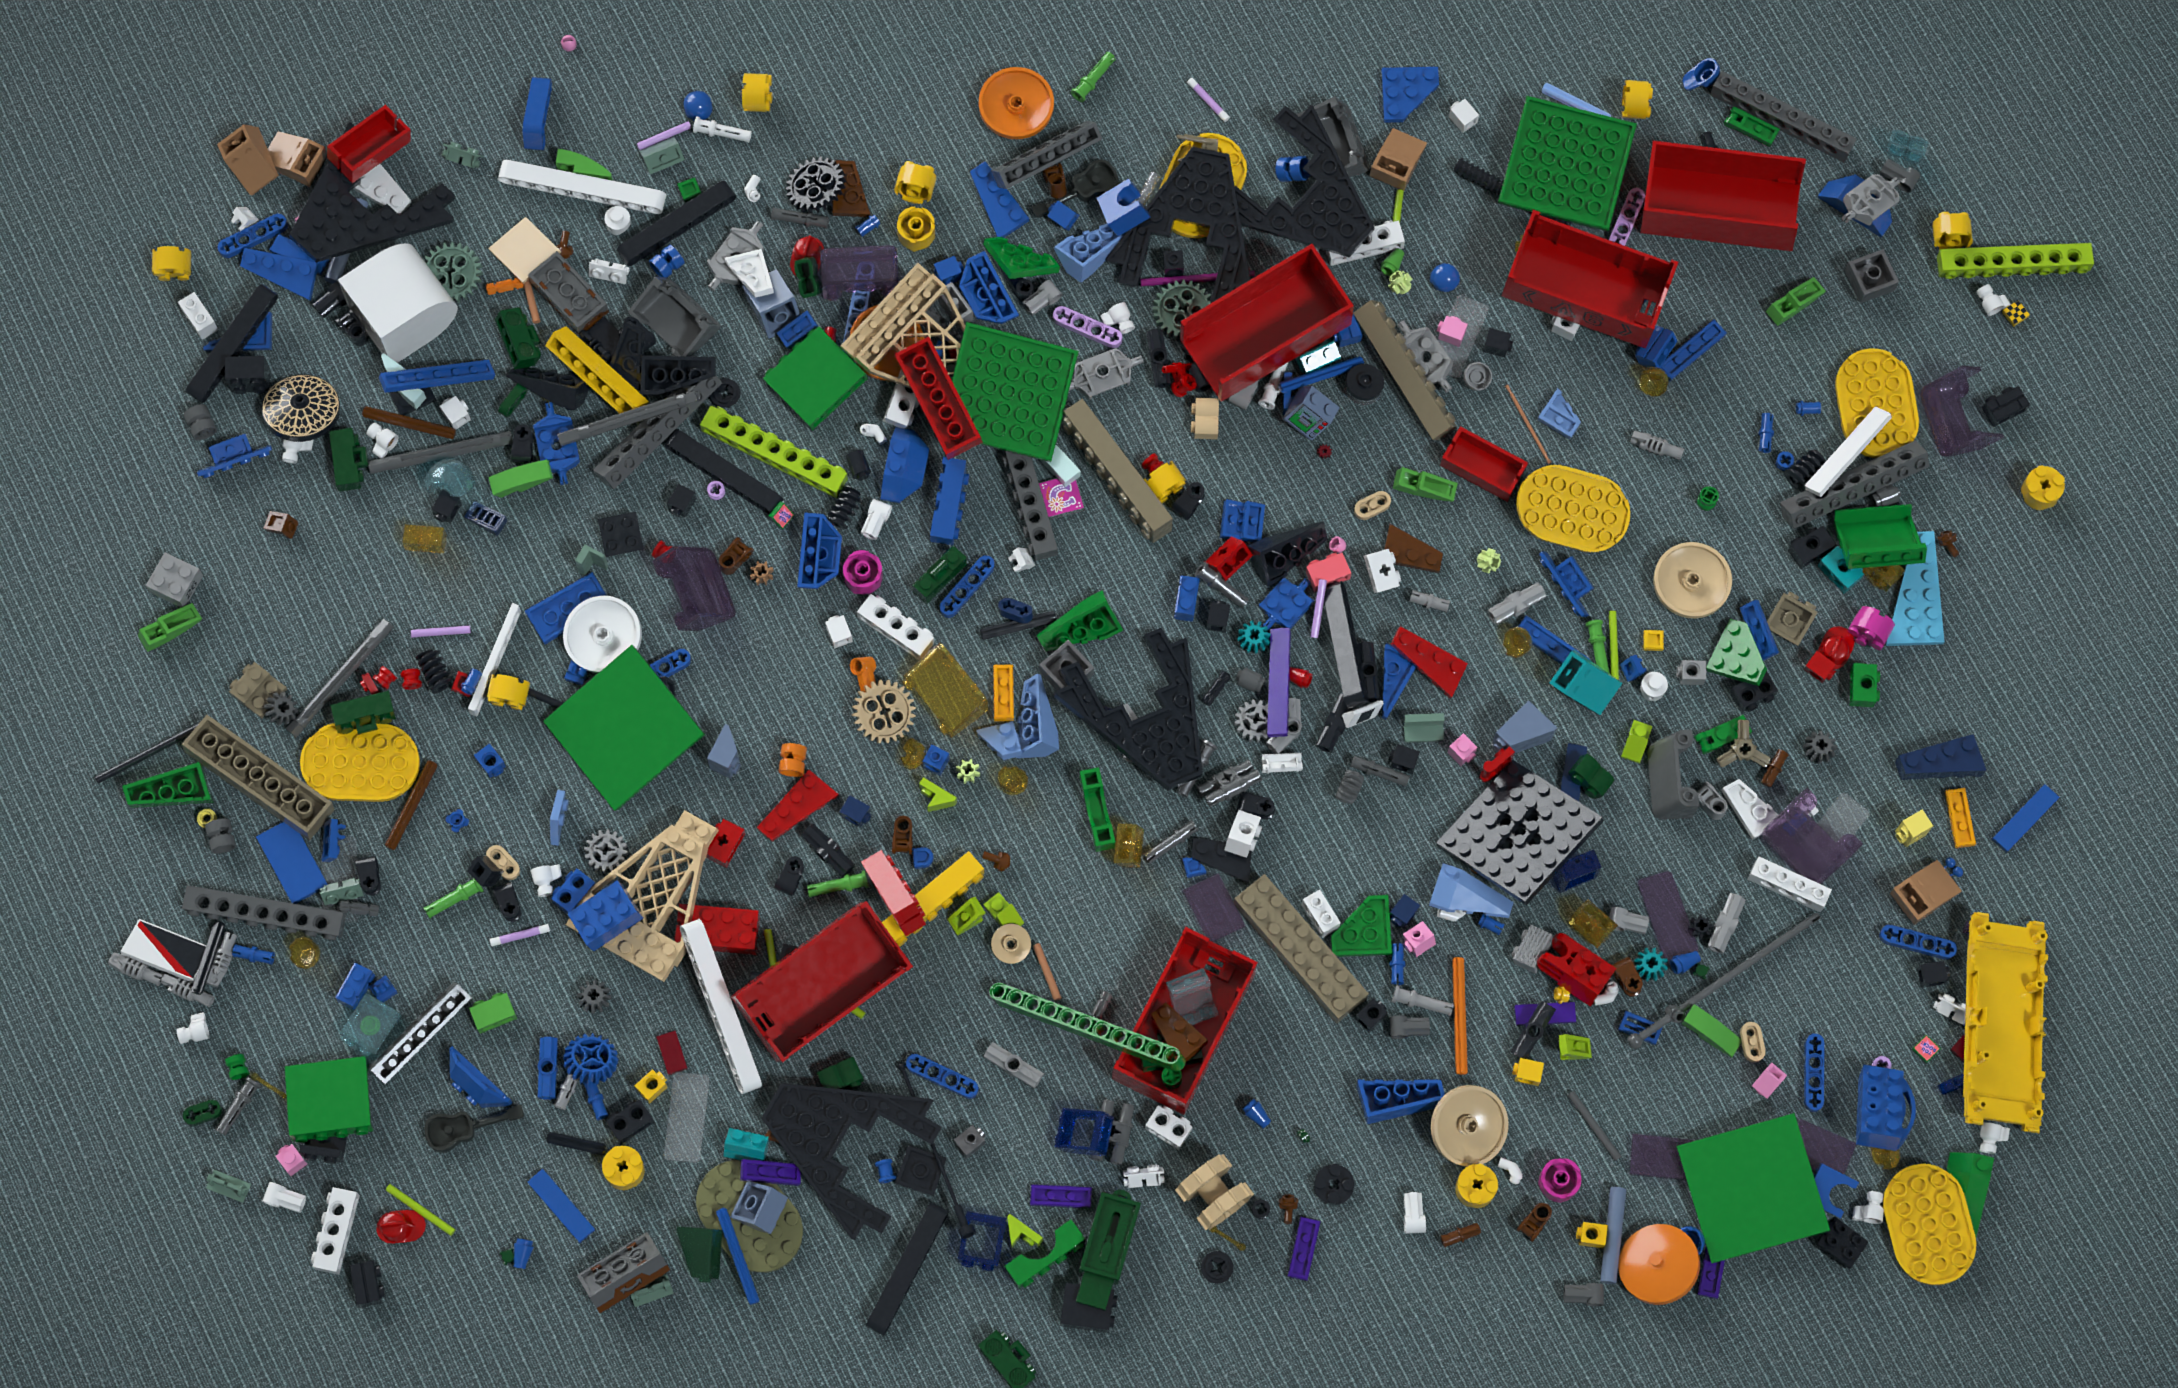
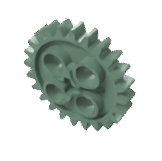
[425,242,483,303]
[1152,280,1211,340]

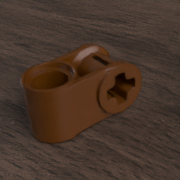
[1042,163,1067,198]
[719,537,754,575]
[892,815,913,855]
[1612,956,1643,997]
[1516,1203,1552,1242]

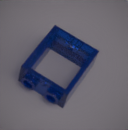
[1553,849,1602,893]
[1055,1108,1114,1156]
[958,1211,1007,1271]

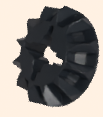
[710,378,740,408]
[1201,1251,1234,1284]

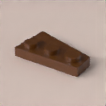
[833,160,871,217]
[1384,524,1443,573]
[1151,1002,1208,1061]

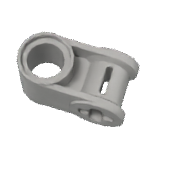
[1228,380,1259,410]
[1697,781,1728,820]

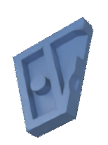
[1537,388,1581,439]
[976,721,1022,760]
[550,790,569,846]

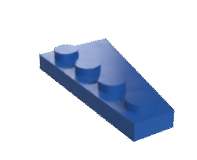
[970,162,1029,238]
[240,248,319,301]

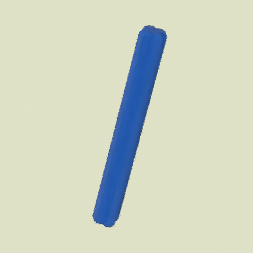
[1278,356,1364,393]
[716,1208,759,1305]

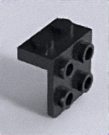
[299,1136,348,1164]

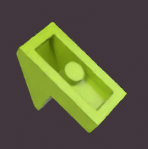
[1621,720,1652,764]
[919,777,957,812]
[983,892,1024,926]
[947,897,986,936]
[1559,1034,1592,1060]
[1007,1214,1043,1248]

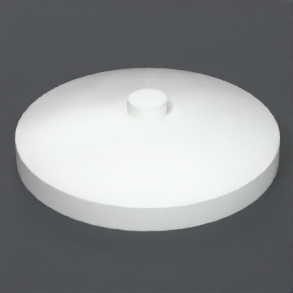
[563,596,642,673]

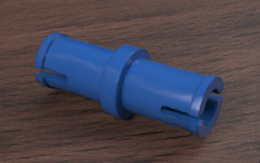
[1758,413,1774,453]
[1390,943,1406,985]
[232,944,275,965]
[583,1081,608,1120]

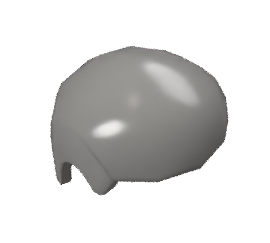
[1463,362,1492,391]

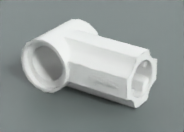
[861,499,892,540]
[262,1182,306,1213]
[1404,1192,1426,1234]

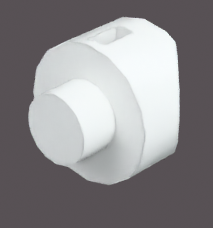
[604,206,631,235]
[1640,672,1668,701]

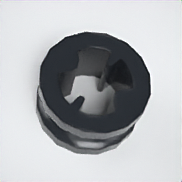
[1252,1200,1270,1219]

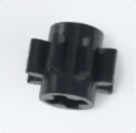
[1687,914,1713,940]

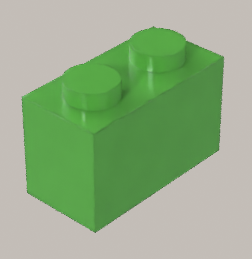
[469,992,517,1034]

